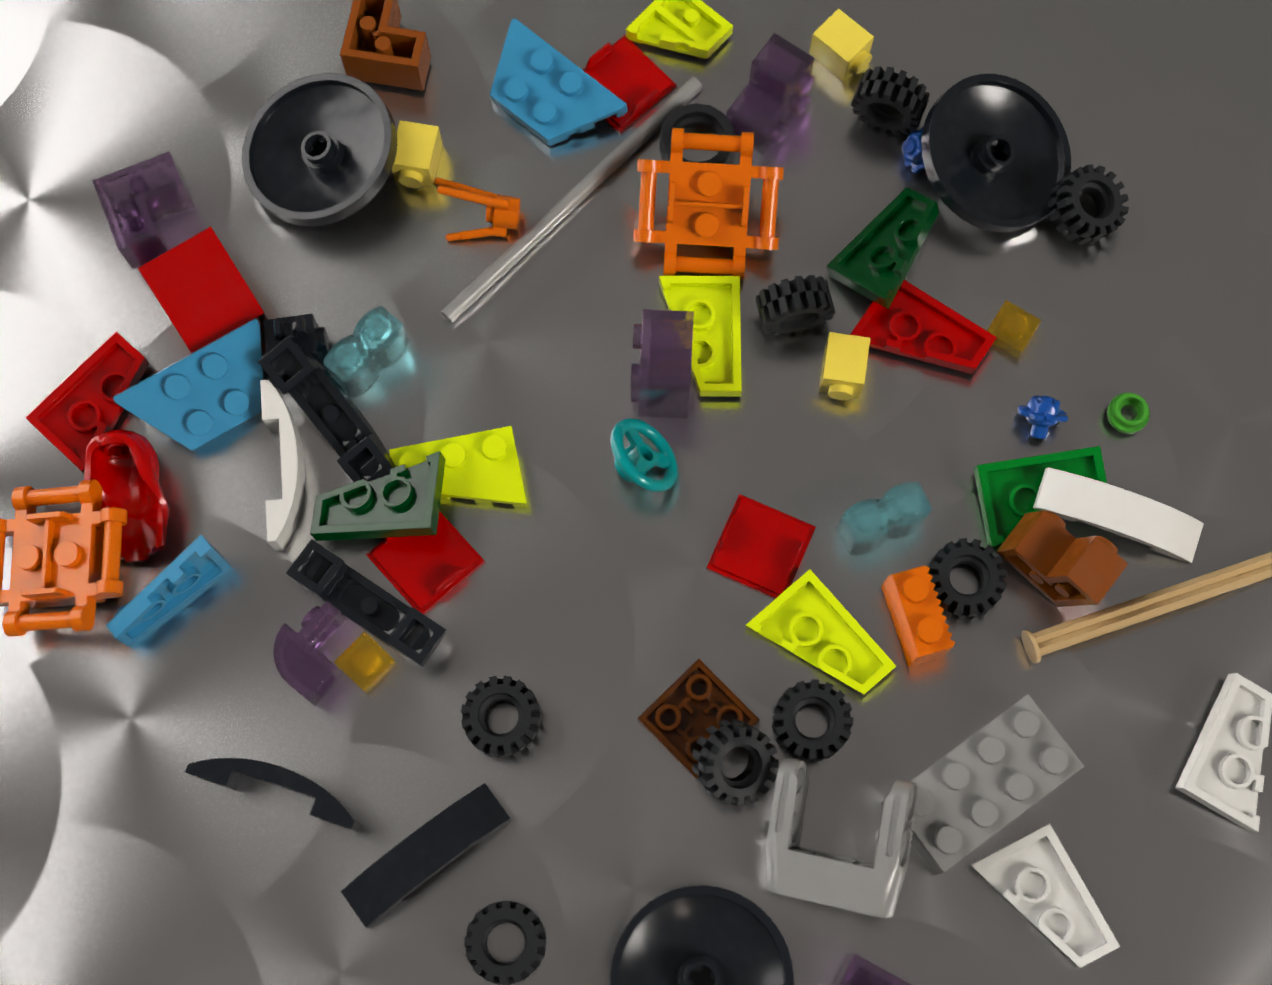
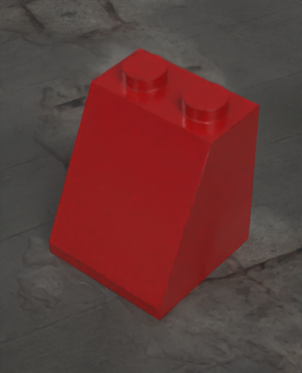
[138,226,264,353]

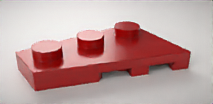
[850,280,997,375]
[25,331,149,473]

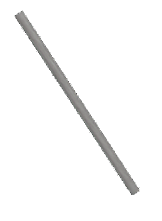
[441,77,703,323]

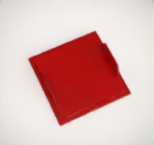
[582,35,677,135]
[706,494,816,599]
[366,511,485,614]

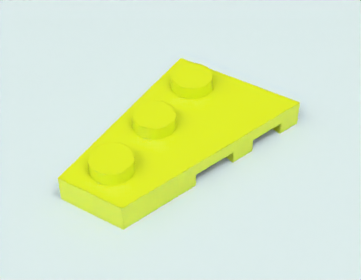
[659,276,742,397]
[389,426,528,508]
[746,569,896,695]

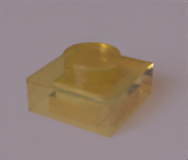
[987,300,1041,358]
[334,631,397,694]

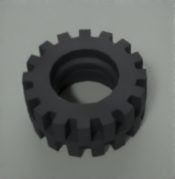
[464,901,547,985]

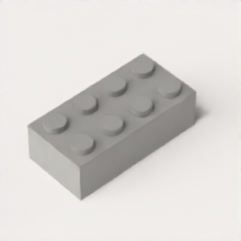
[881,694,1084,875]

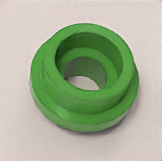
[1107,393,1150,434]

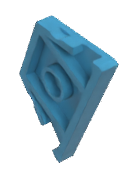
[490,18,628,146]
[113,318,263,451]

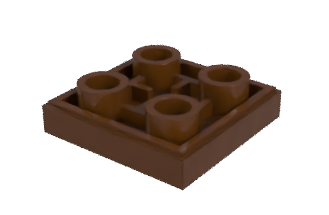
[637,659,760,782]

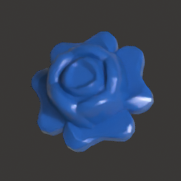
[902,127,925,174]
[1017,395,1068,439]

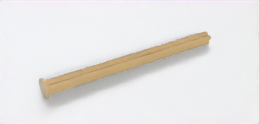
[1021,552,1272,664]

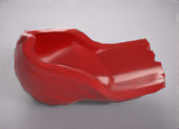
[84,429,170,563]

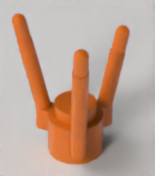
[434,177,521,241]

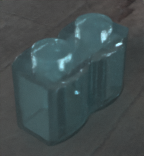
[323,306,409,398]
[836,482,932,555]

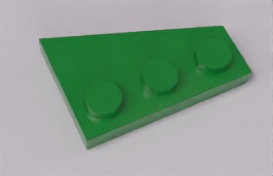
[973,446,1107,547]

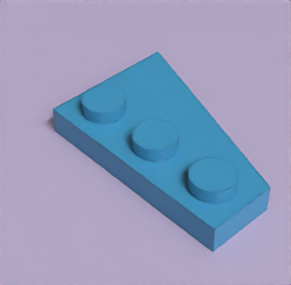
[106,534,232,646]

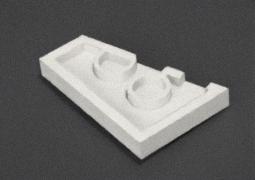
[1175,673,1272,832]
[971,824,1120,968]

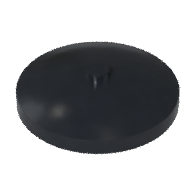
[242,73,397,226]
[921,74,1071,232]
[610,886,794,985]

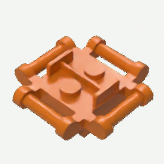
[633,128,784,280]
[0,479,127,637]

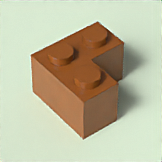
[340,0,431,91]
[996,510,1128,607]

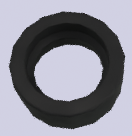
[659,103,735,164]

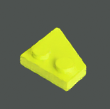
[626,0,733,59]

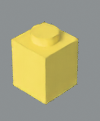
[809,8,874,82]
[392,120,443,188]
[819,332,870,400]

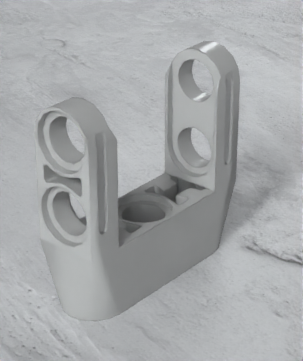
[766,757,918,918]

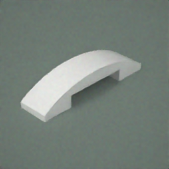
[260,380,305,552]
[1033,468,1204,563]

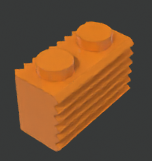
[881,565,955,666]

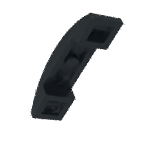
[258,335,396,482]
[286,539,448,667]
[185,758,361,832]
[341,783,511,928]

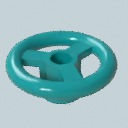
[611,418,678,492]

